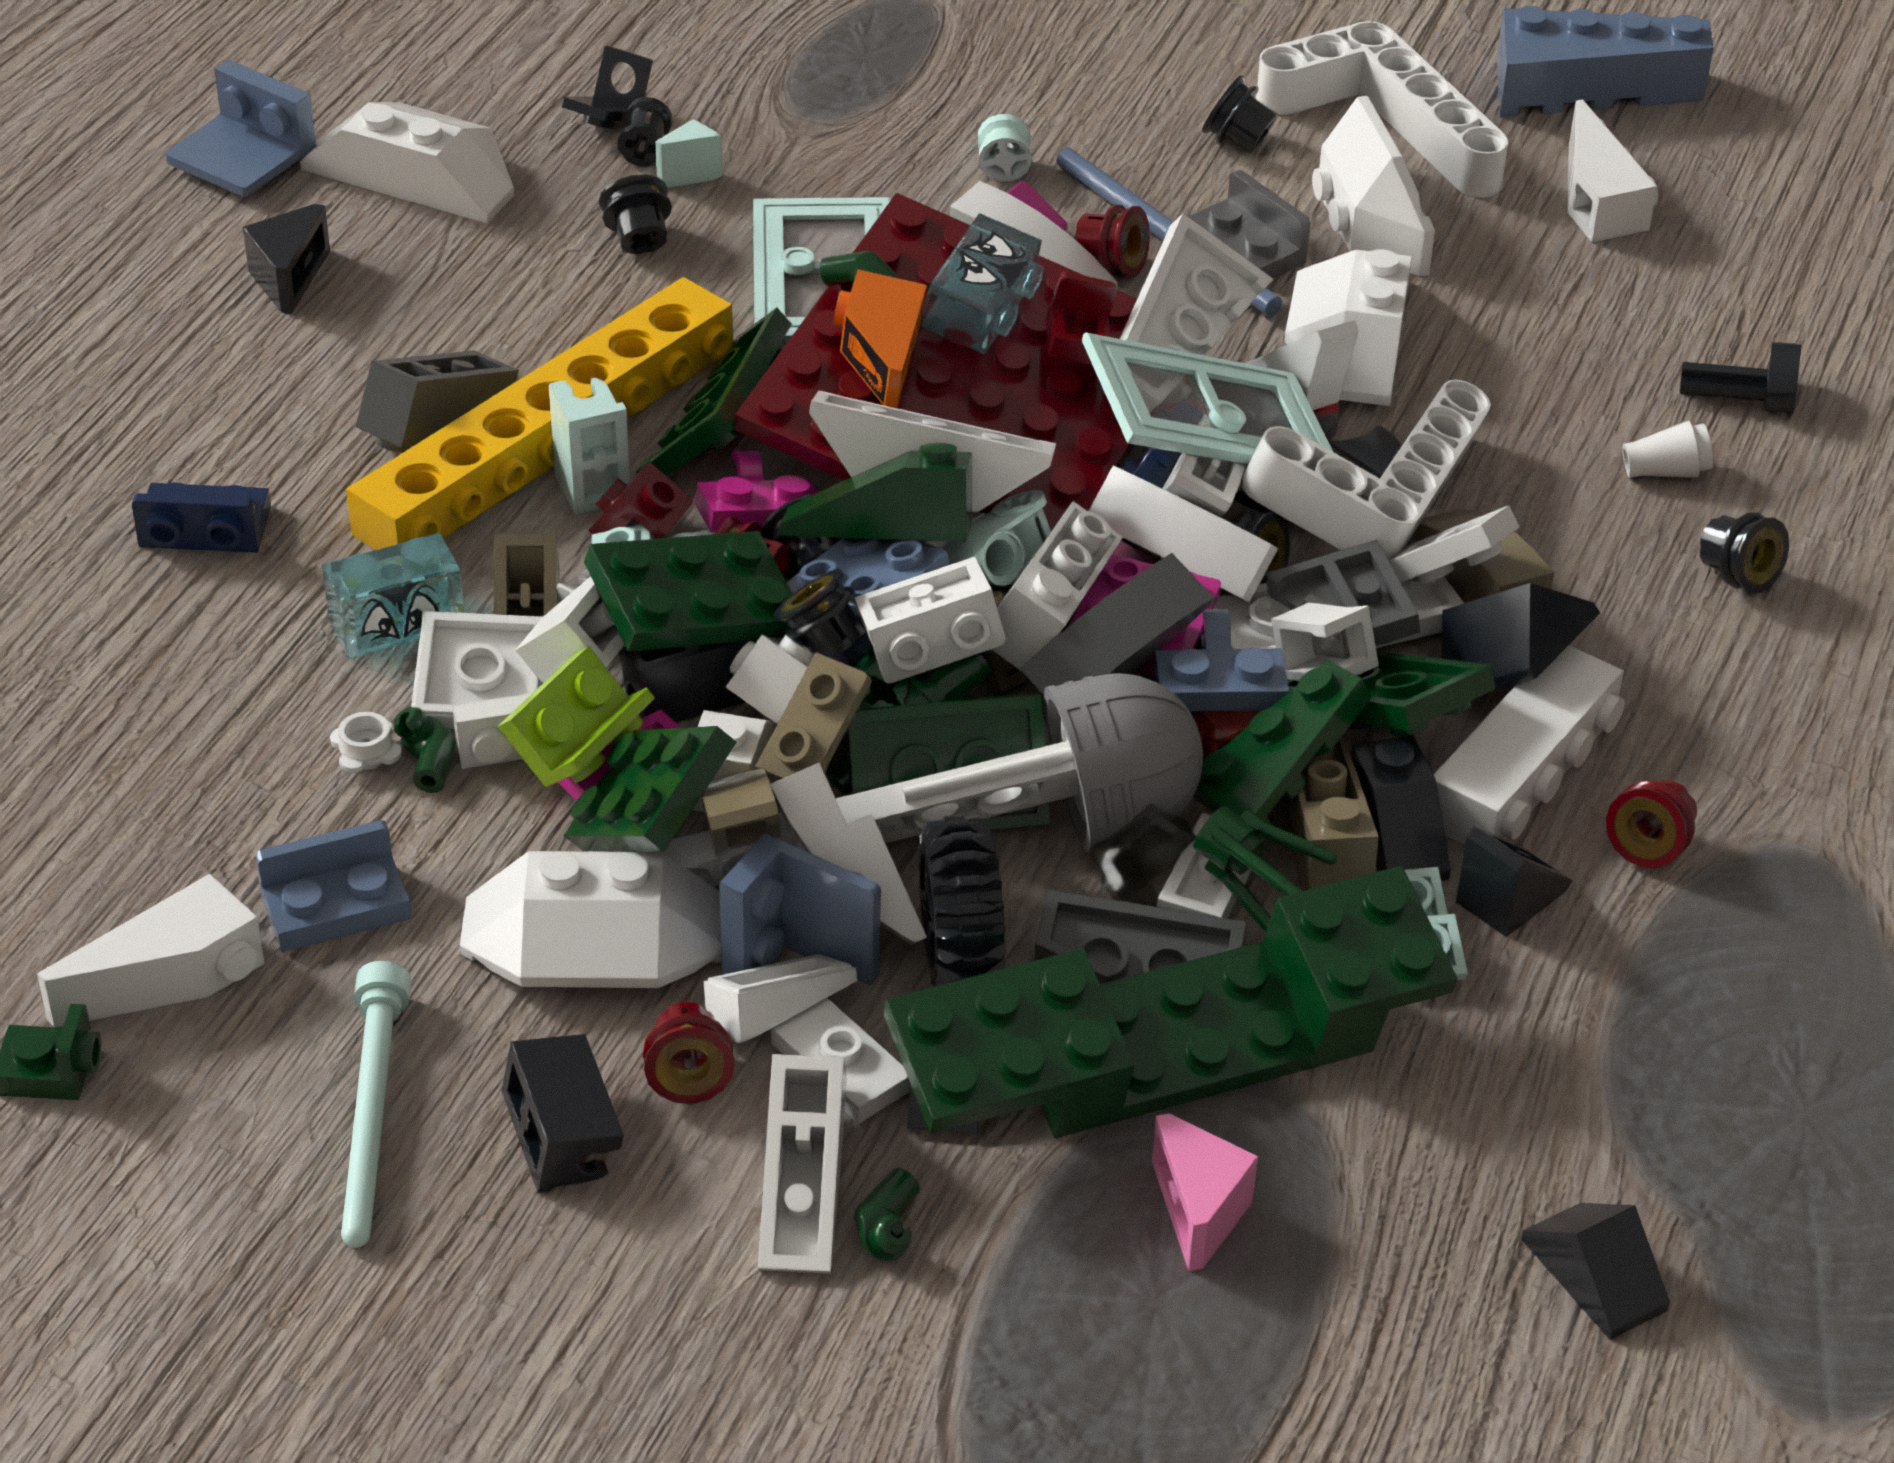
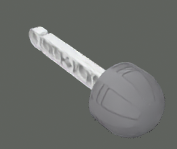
[661,673,1203,886]

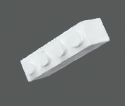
[1434,645,1625,845]

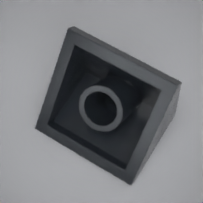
[1441,583,1600,693]

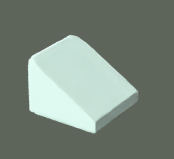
[655,119,722,188]

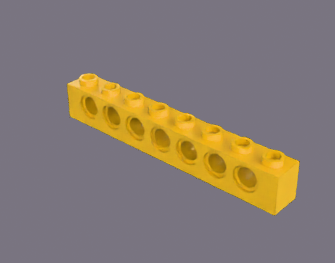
[346,277,733,566]

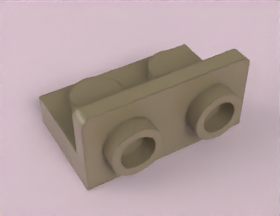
[755,652,871,782]

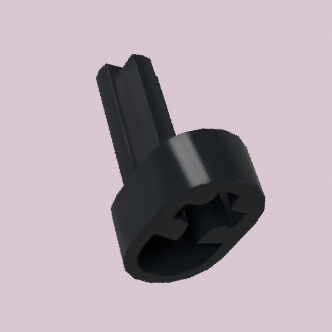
[1680,342,1802,413]

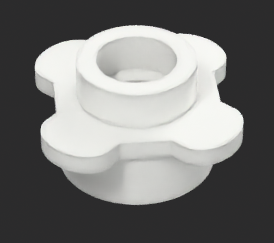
[330,712,402,773]

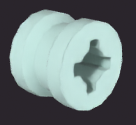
[978,114,1032,182]

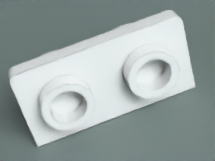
[854,557,1006,683]

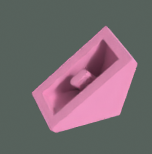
[1152,1113,1258,1271]

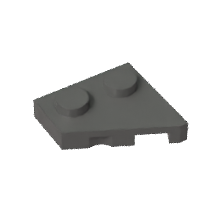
[1265,540,1421,646]

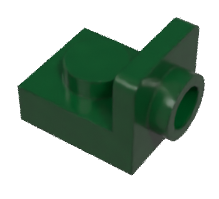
[0,1003,102,1100]

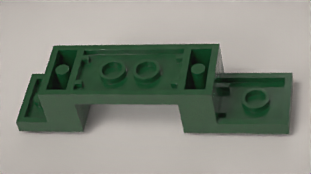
[883,866,1458,1139]

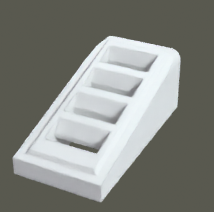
[704,954,857,1044]

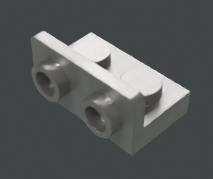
[1188,170,1310,279]

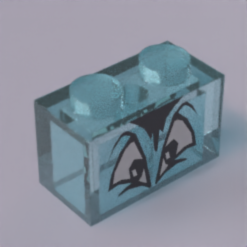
[922,213,1044,354]
[322,533,464,658]

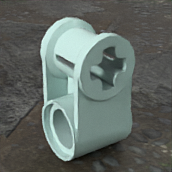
[945,490,1051,586]

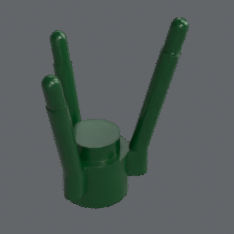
[1193,806,1337,933]

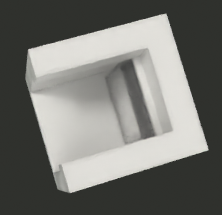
[1271,603,1379,681]

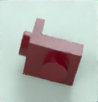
[1045,272,1117,367]
[588,461,693,539]

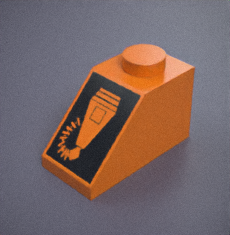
[833,269,927,408]

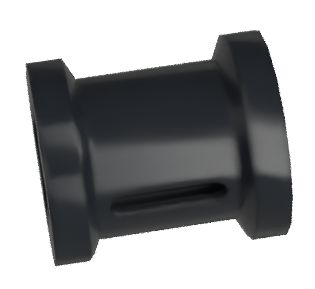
[617,97,673,167]

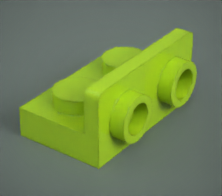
[497,646,655,787]

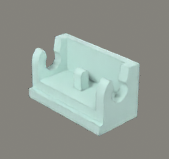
[549,378,630,515]

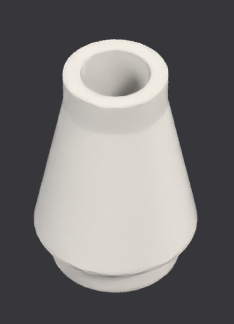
[1622,420,1713,478]

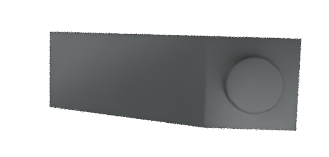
[356,350,519,452]

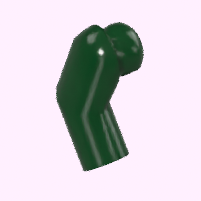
[820,251,898,286]
[393,707,455,793]
[854,1168,920,1262]

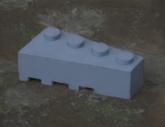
[1496,6,1714,117]

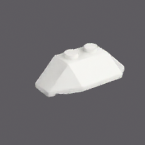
[1312,96,1435,277]
[300,102,514,224]
[1284,249,1412,406]
[809,390,1056,513]
[460,851,721,988]

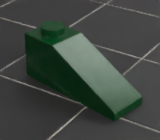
[780,443,972,542]

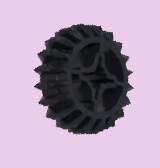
[918,816,1006,987]

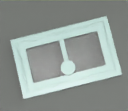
[753,197,891,345]
[1082,333,1333,465]

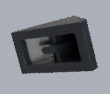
[243,204,330,314]
[1456,825,1573,937]
[1521,1203,1670,1340]

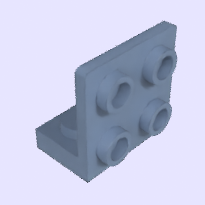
[165,60,316,197]
[787,538,950,667]
[720,833,881,985]

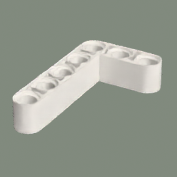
[1256,21,1508,198]
[1241,380,1491,560]

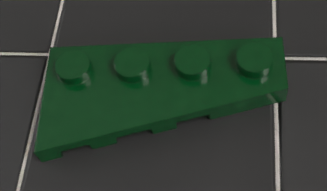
[636,307,792,477]

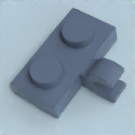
[1154,609,1289,712]

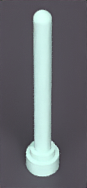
[341,961,411,1248]

